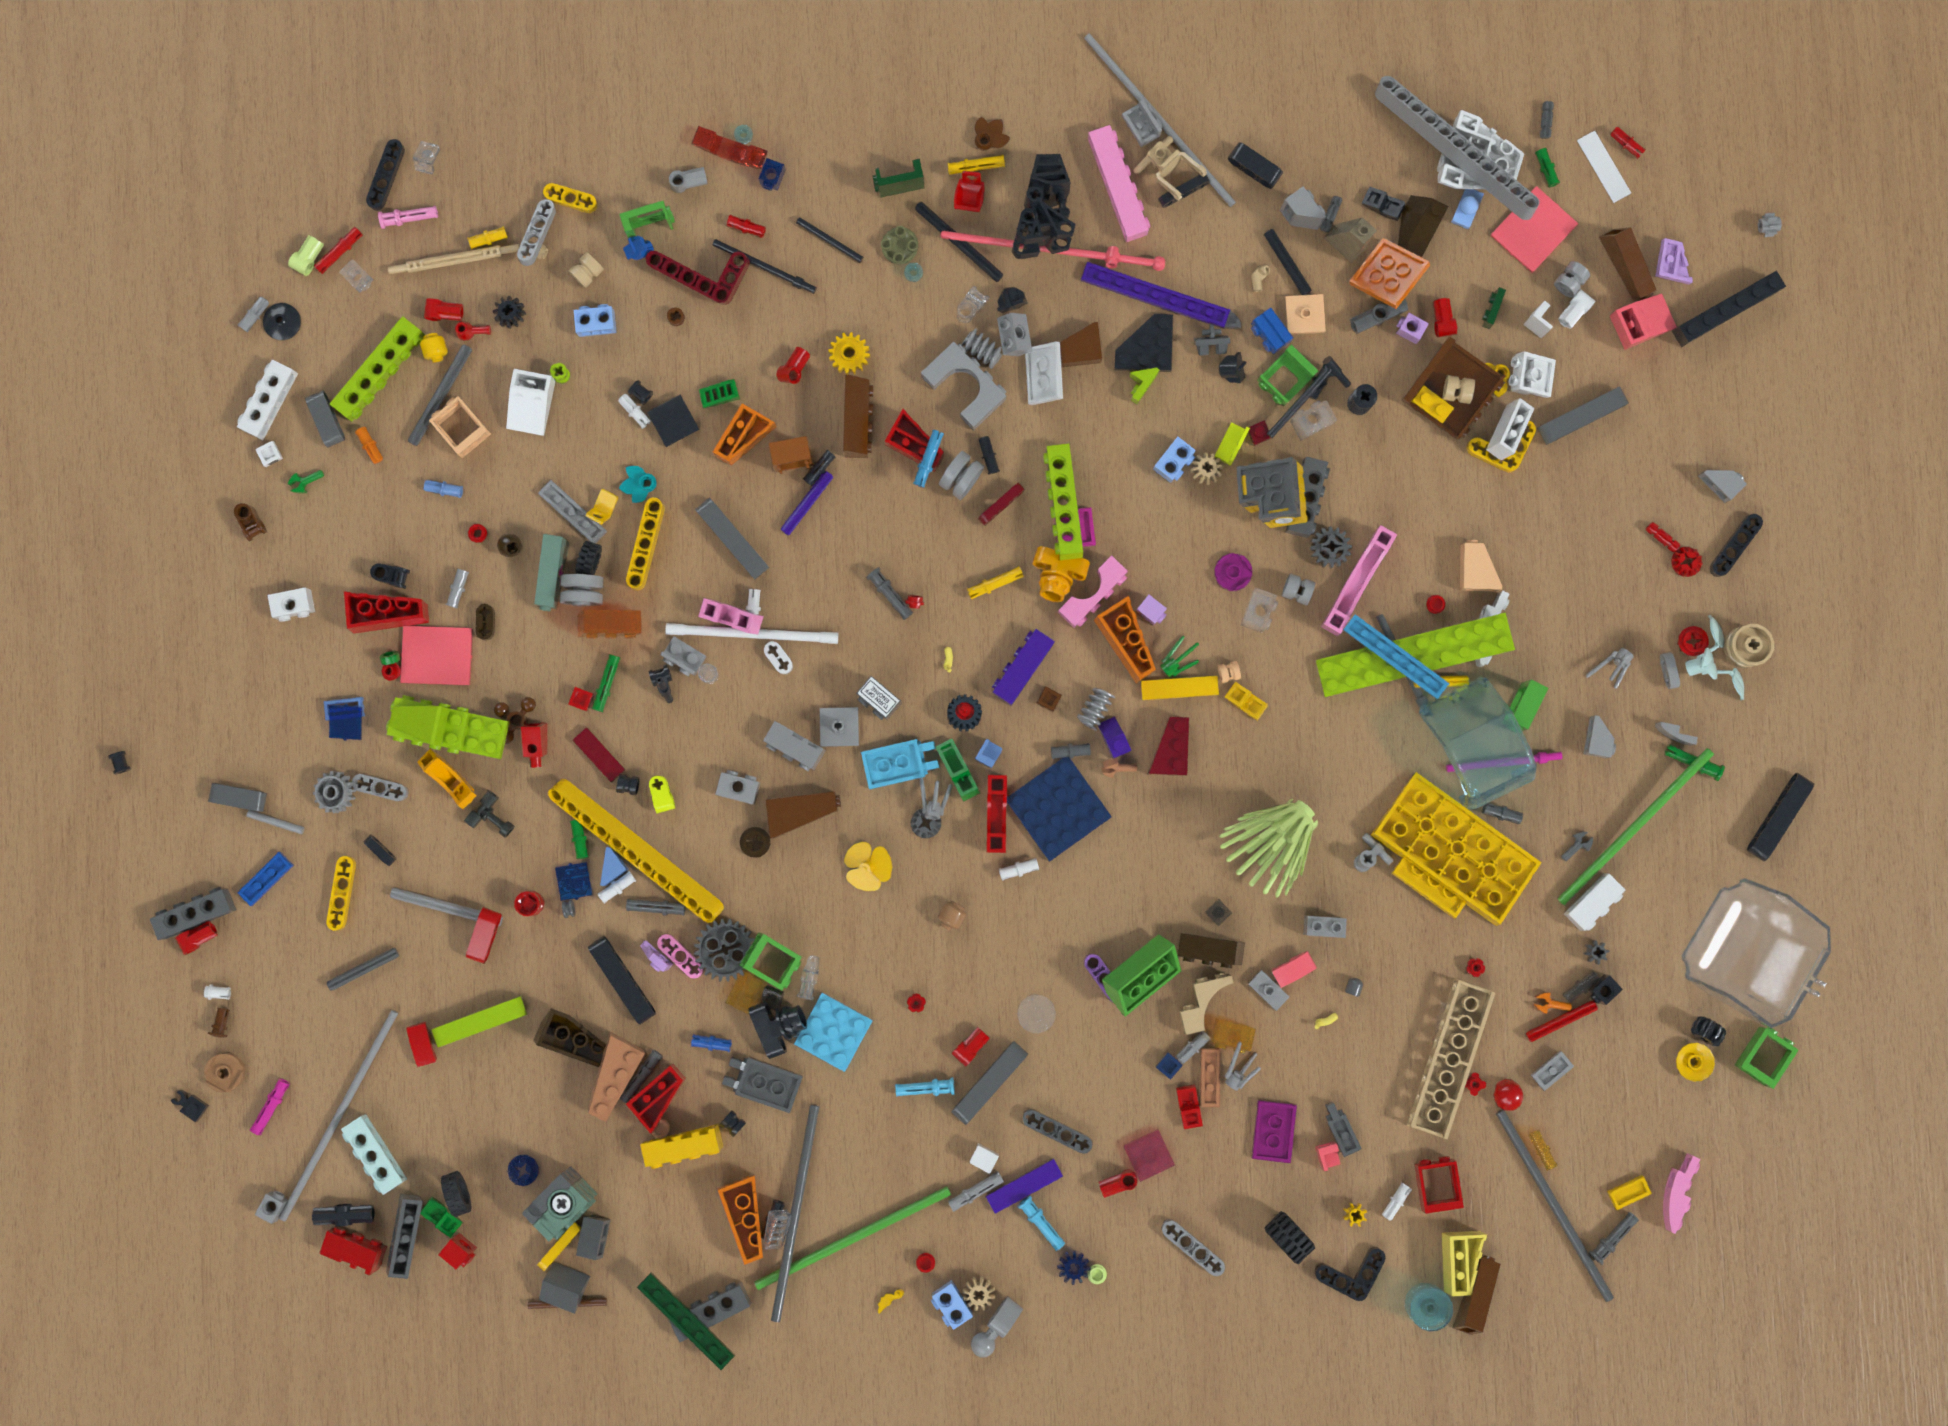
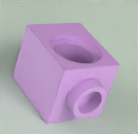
[1396,313,1429,344]
[1136,595,1167,626]

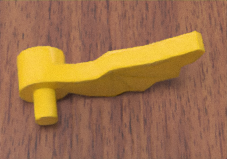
[878,1289,904,1314]

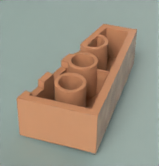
[588,1031,645,1122]

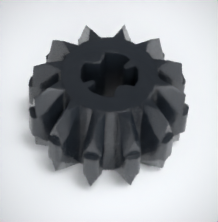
[493,296,526,329]
[1691,1016,1726,1046]

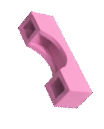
[1058,555,1128,628]

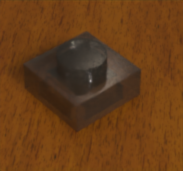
[1205,899,1232,926]
[760,985,784,1011]

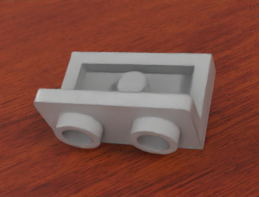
[1122,99,1162,147]

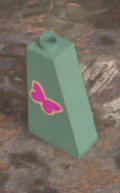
[534,534,569,612]

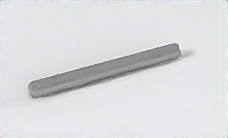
[390,888,503,926]

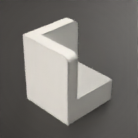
[970,1143,999,1174]

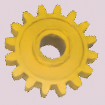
[828,332,870,375]

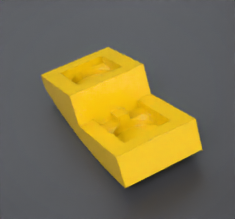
[1225,682,1268,721]

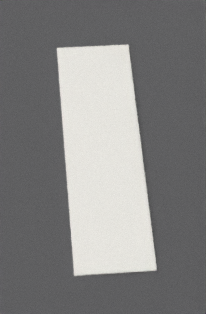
[1577,131,1631,203]

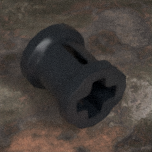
[628,380,653,405]
[108,751,131,775]

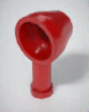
[455,321,491,341]

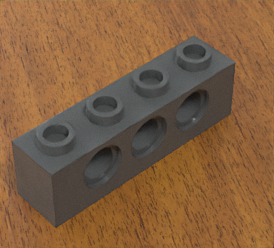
[1285,457,1330,538]
[150,887,236,940]
[386,1194,422,1279]
[669,1282,752,1343]

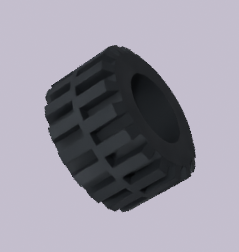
[1264,1211,1315,1265]

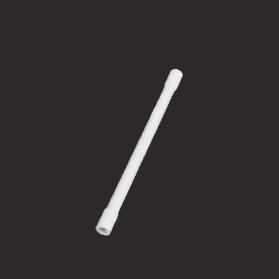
[666,623,838,644]

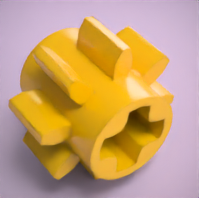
[1343,1202,1367,1227]

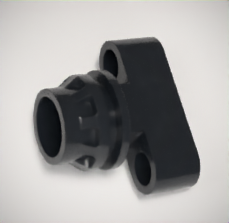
[748,1001,807,1059]

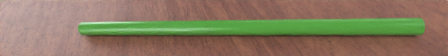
[1557,748,1714,905]
[754,1186,951,1290]

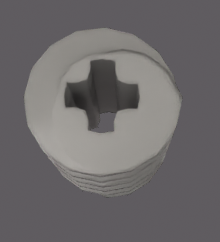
[962,328,1003,369]
[1077,688,1115,731]

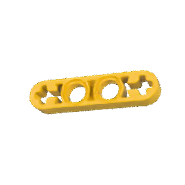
[326,856,356,931]

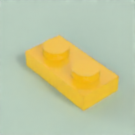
[1412,385,1454,423]

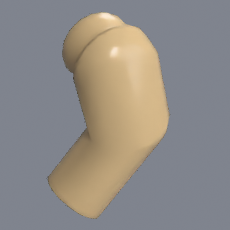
[1251,265,1270,292]

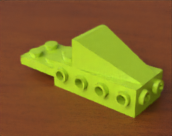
[386,695,510,759]

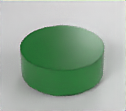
[379,650,400,665]

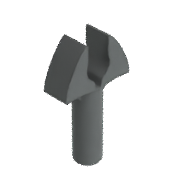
[1561,832,1593,861]

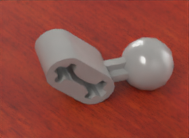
[971,1296,1023,1358]

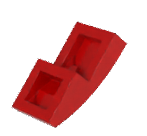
[406,1022,437,1067]
[1176,1085,1203,1130]

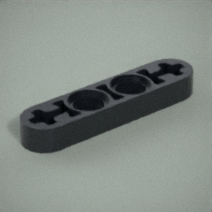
[366,139,405,211]
[1710,514,1763,577]

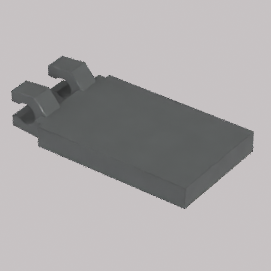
[722,1057,803,1113]

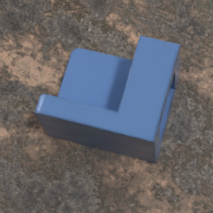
[975,739,1002,769]

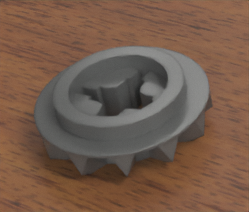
[911,808,941,838]

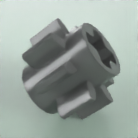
[1583,940,1610,965]

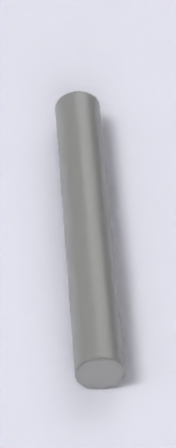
[247,810,305,834]

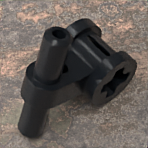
[648,664,674,703]

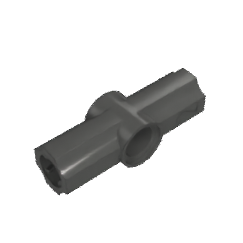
[1350,299,1408,334]

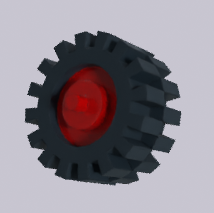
[947,694,982,732]

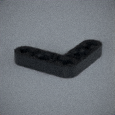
[1314,1247,1386,1301]

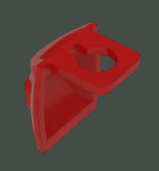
[954,171,985,213]

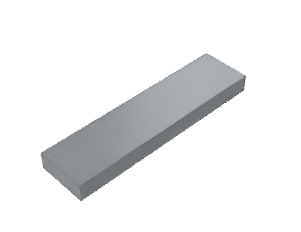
[538,480,607,543]

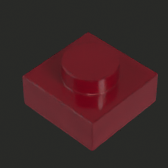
[1248,420,1271,446]

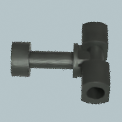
[464,790,515,838]

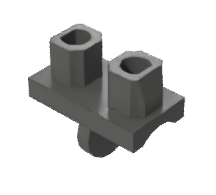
[1194,324,1230,356]

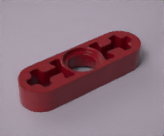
[978,482,1025,526]

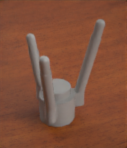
[1586,648,1634,689]
[920,778,952,820]
[1224,1042,1261,1091]

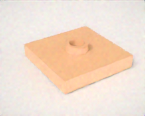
[1285,294,1326,335]

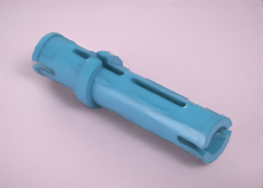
[913,430,944,488]

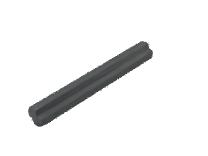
[327,948,399,991]

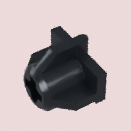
[997,287,1028,313]
[1219,352,1247,383]

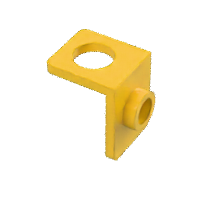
[585,489,618,524]

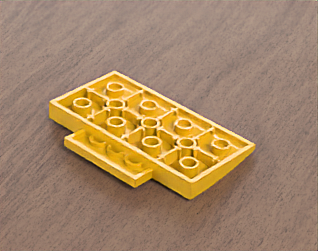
[1371,772,1542,926]

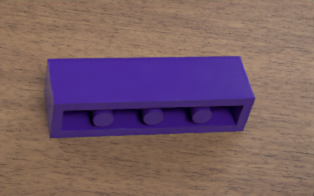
[992,629,1055,706]

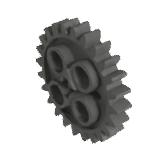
[694,919,755,982]

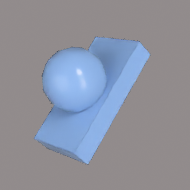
[1451,189,1484,229]

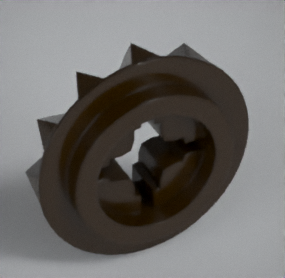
[740,827,771,858]

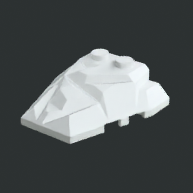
[1437,110,1524,190]

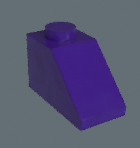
[1098,717,1132,759]

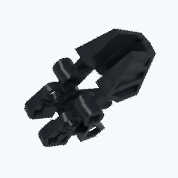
[1012,154,1076,259]

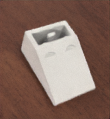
[506,369,555,436]

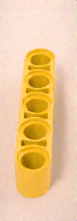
[626,497,665,591]

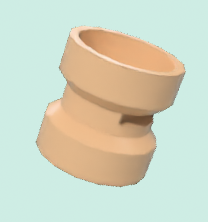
[1217,661,1241,683]

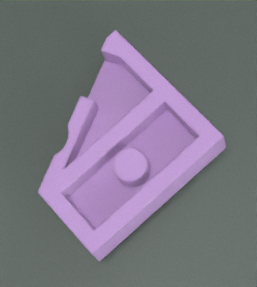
[1655,238,1693,285]
[640,940,673,972]

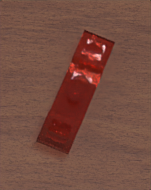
[692,126,768,169]

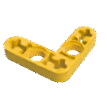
[1466,421,1536,473]

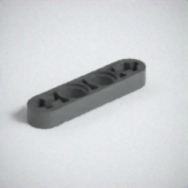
[1023,1109,1093,1154]

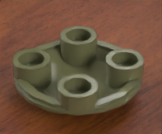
[881,226,919,264]

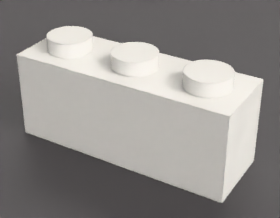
[1486,398,1534,460]
[1564,873,1625,931]

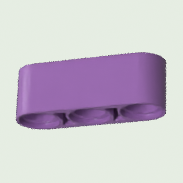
[1084,954,1113,1002]

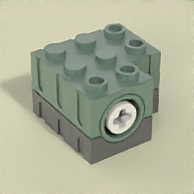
[522,1166,598,1241]

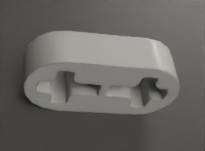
[1660,652,1680,689]

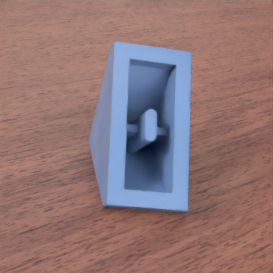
[600,847,629,886]

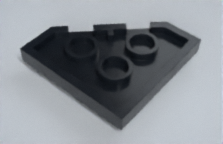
[1114,314,1173,372]

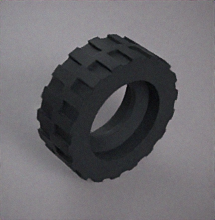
[441,1170,472,1217]

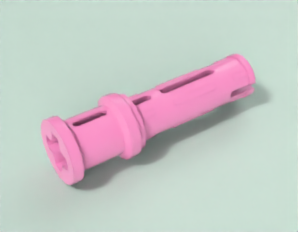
[378,206,438,229]

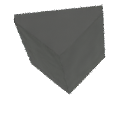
[539,1262,591,1314]

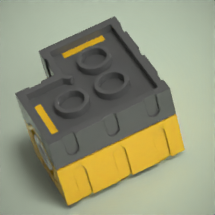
[1236,457,1307,528]

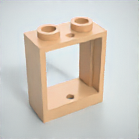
[429,396,491,458]

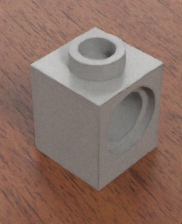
[255,1191,288,1224]

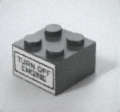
[856,676,902,721]

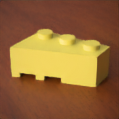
[1442,1231,1487,1296]

